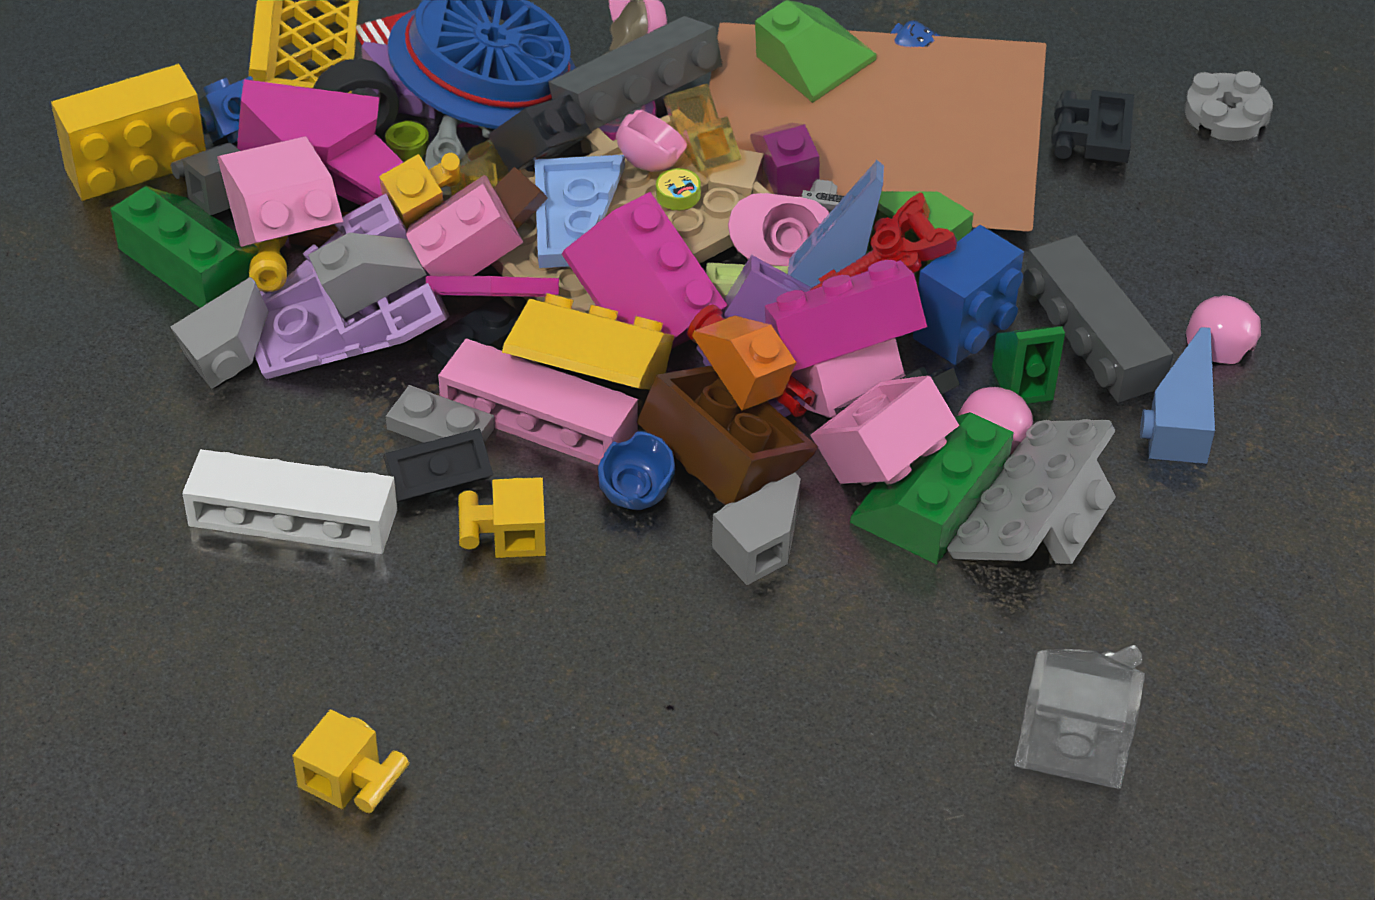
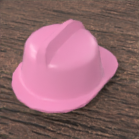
[728,193,829,266]

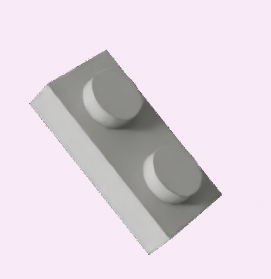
[386,385,495,443]

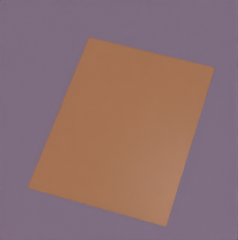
[701,23,1046,232]

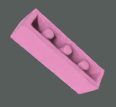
[438,339,638,465]

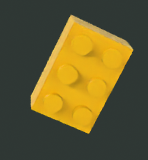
[51,64,206,201]

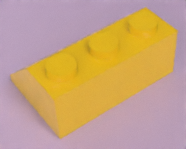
[502,293,675,389]

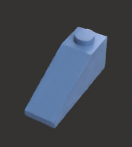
[788,160,884,287]
[1140,327,1215,464]

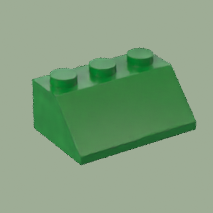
[110,186,258,308]
[850,412,1014,565]

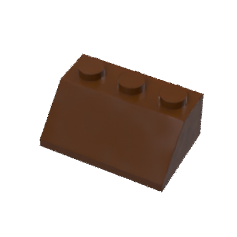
[637,365,818,505]

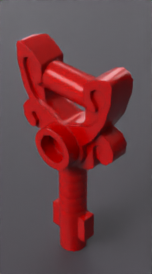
[810,192,957,290]

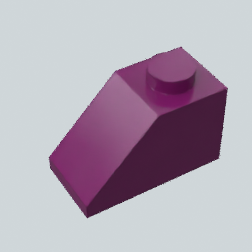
[750,123,820,197]

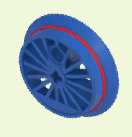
[387,0,576,129]

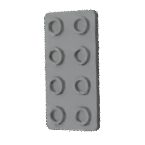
[947,419,1116,564]

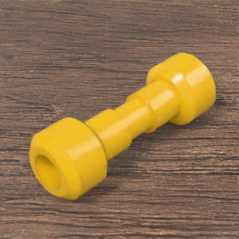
[249,236,288,292]

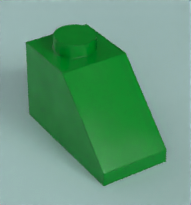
[992,326,1065,404]

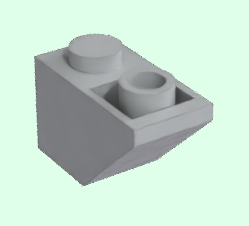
[712,473,801,585]

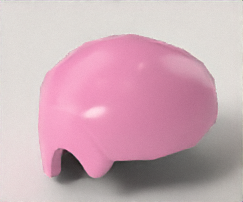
[616,110,687,172]
[1186,295,1261,364]
[957,387,1033,454]

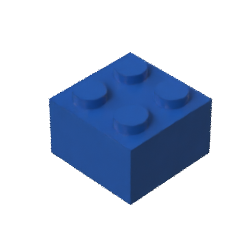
[913,225,1024,366]

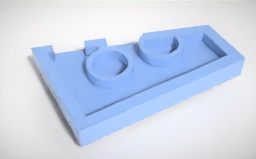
[535,155,625,268]

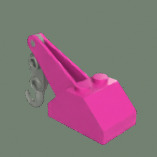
[237,79,491,206]

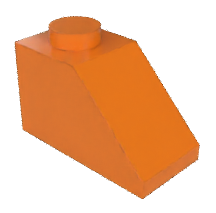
[692,315,796,411]

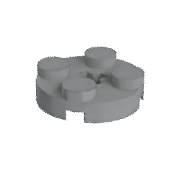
[1185,71,1273,141]

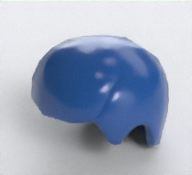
[597,431,675,510]

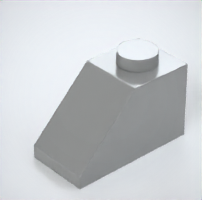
[308,232,426,319]
[171,277,269,389]

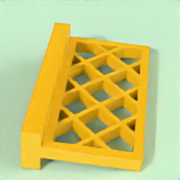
[249,0,358,94]

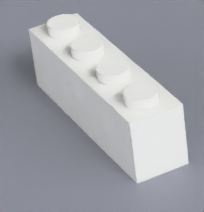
[182,449,397,554]

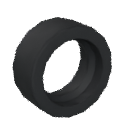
[313,58,399,136]

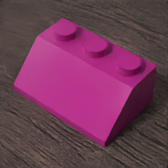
[562,192,728,350]
[765,260,927,372]

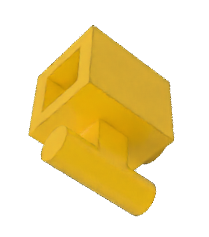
[379,153,460,229]
[458,477,546,558]
[293,709,409,813]

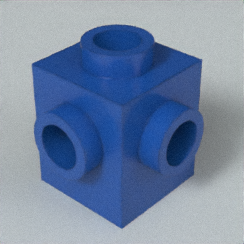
[198,76,253,144]

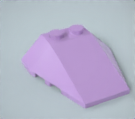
[255,193,450,379]

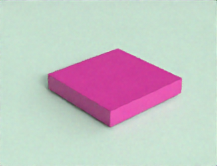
[426,276,559,297]

